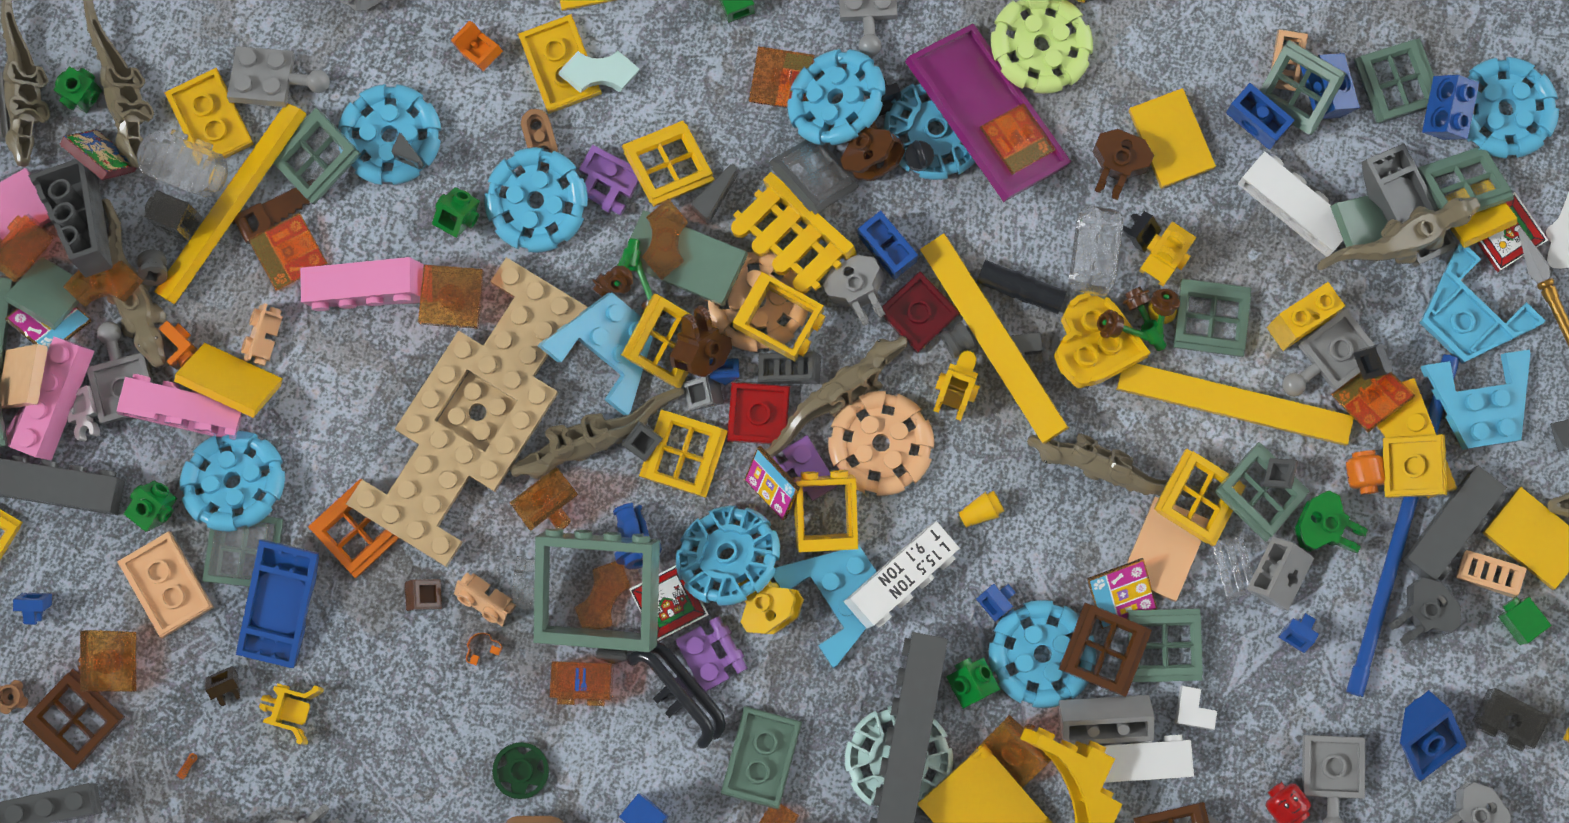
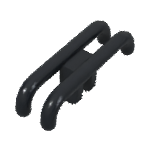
[627,642,726,749]

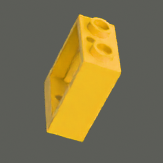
[732,272,826,362]
[1266,282,1345,351]
[793,470,858,552]

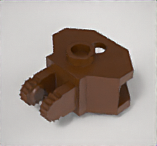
[840,121,906,181]
[1092,129,1154,200]
[670,305,732,377]

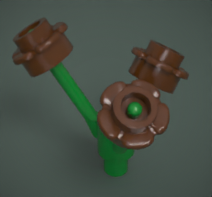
[592,238,666,317]
[1097,286,1180,351]

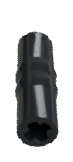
[976,260,1067,314]

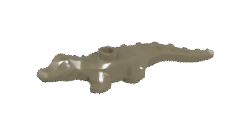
[1,0,50,167]
[83,0,154,168]
[1317,197,1481,270]
[102,199,166,368]
[762,336,907,460]
[510,388,685,479]
[1027,434,1211,499]

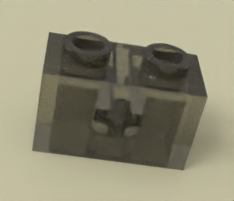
[144,190,202,242]
[1472,688,1550,752]

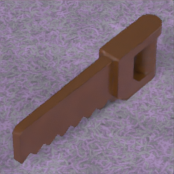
[232,179,315,244]

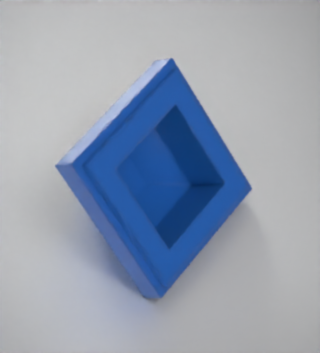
[710,358,739,386]

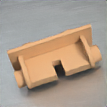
[241,303,283,366]
[454,573,516,627]

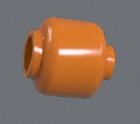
[1346,450,1385,495]

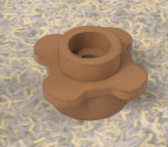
[0,680,28,714]

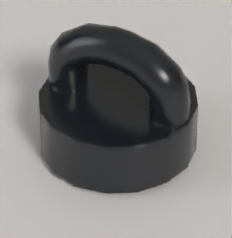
[905,140,934,172]

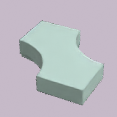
[558,51,640,93]

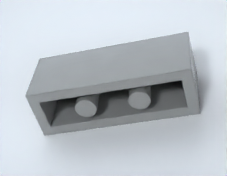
[1059,695,1154,745]

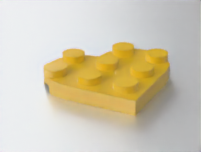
[1054,292,1151,388]

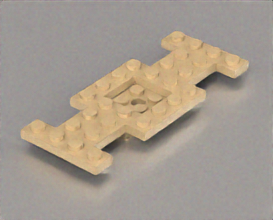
[346,257,588,567]

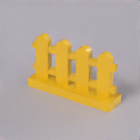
[731,172,857,294]

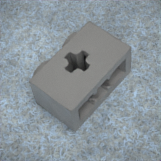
[1247,537,1314,611]

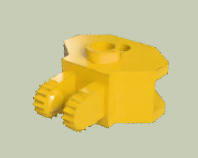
[1139,221,1196,287]
[933,350,980,421]
[738,578,804,634]

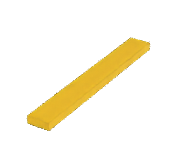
[154,103,307,304]
[920,233,1069,444]
[1116,364,1354,446]

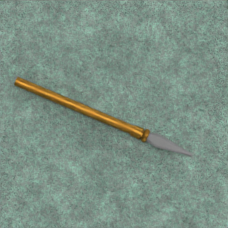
[1518,228,1569,347]

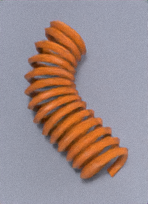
[176,753,197,779]

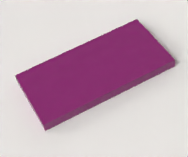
[905,23,1071,202]

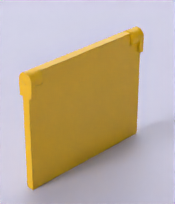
[917,743,1053,823]

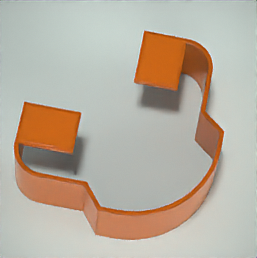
[466,633,503,666]

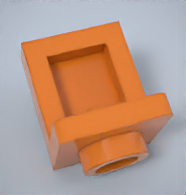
[451,21,503,72]
[158,321,198,370]

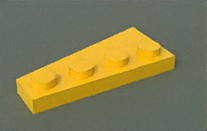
[1376,378,1457,499]

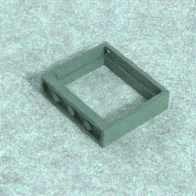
[533,528,660,652]

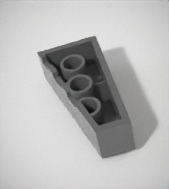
[28,159,113,278]

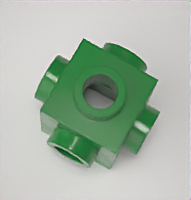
[53,66,103,114]
[432,187,480,238]
[124,480,177,532]
[946,657,1000,709]

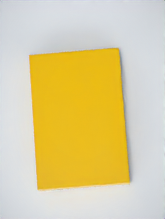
[518,14,602,114]
[164,68,254,170]
[1128,88,1216,189]
[174,342,283,418]
[1482,487,1569,590]

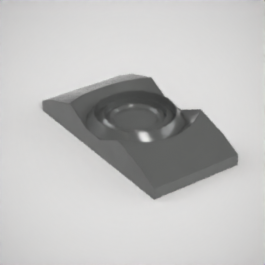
[1362,143,1458,267]

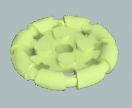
[991,0,1093,94]

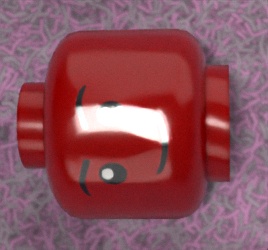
[1265,782,1311,823]

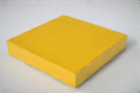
[1445,179,1517,248]
[1383,434,1447,498]

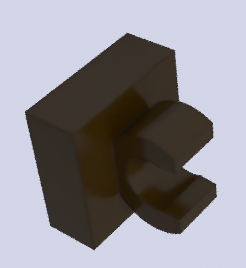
[205,666,240,706]

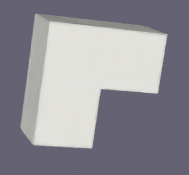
[1175,686,1217,730]

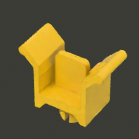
[259,683,324,745]

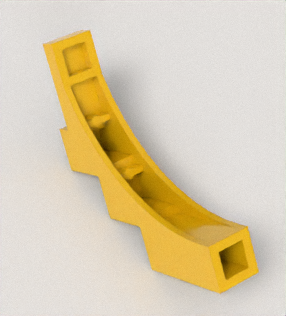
[1020,727,1122,823]

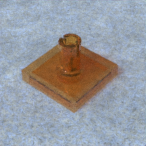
[418,265,484,329]
[510,467,578,531]
[78,630,136,692]
[976,715,1051,788]

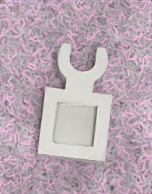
[67,385,100,442]

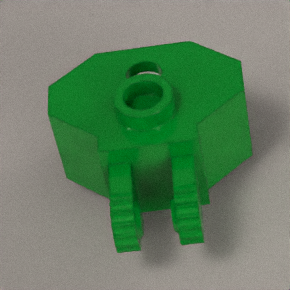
[1294,490,1368,553]

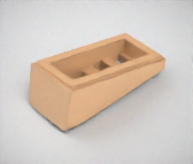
[1271,30,1308,91]
[1455,550,1527,598]

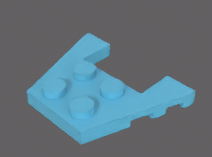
[1419,243,1546,364]
[538,293,656,415]
[1421,349,1531,450]
[773,546,877,668]

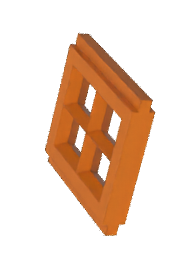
[308,479,400,578]

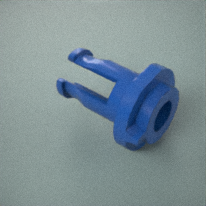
[613,503,662,569]

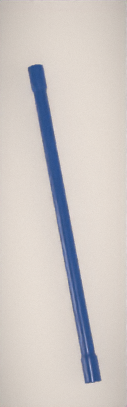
[1346,354,1460,697]

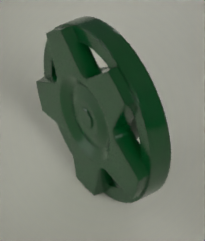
[492,742,549,799]

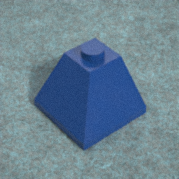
[1400,690,1467,782]

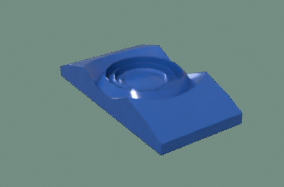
[236,539,319,668]

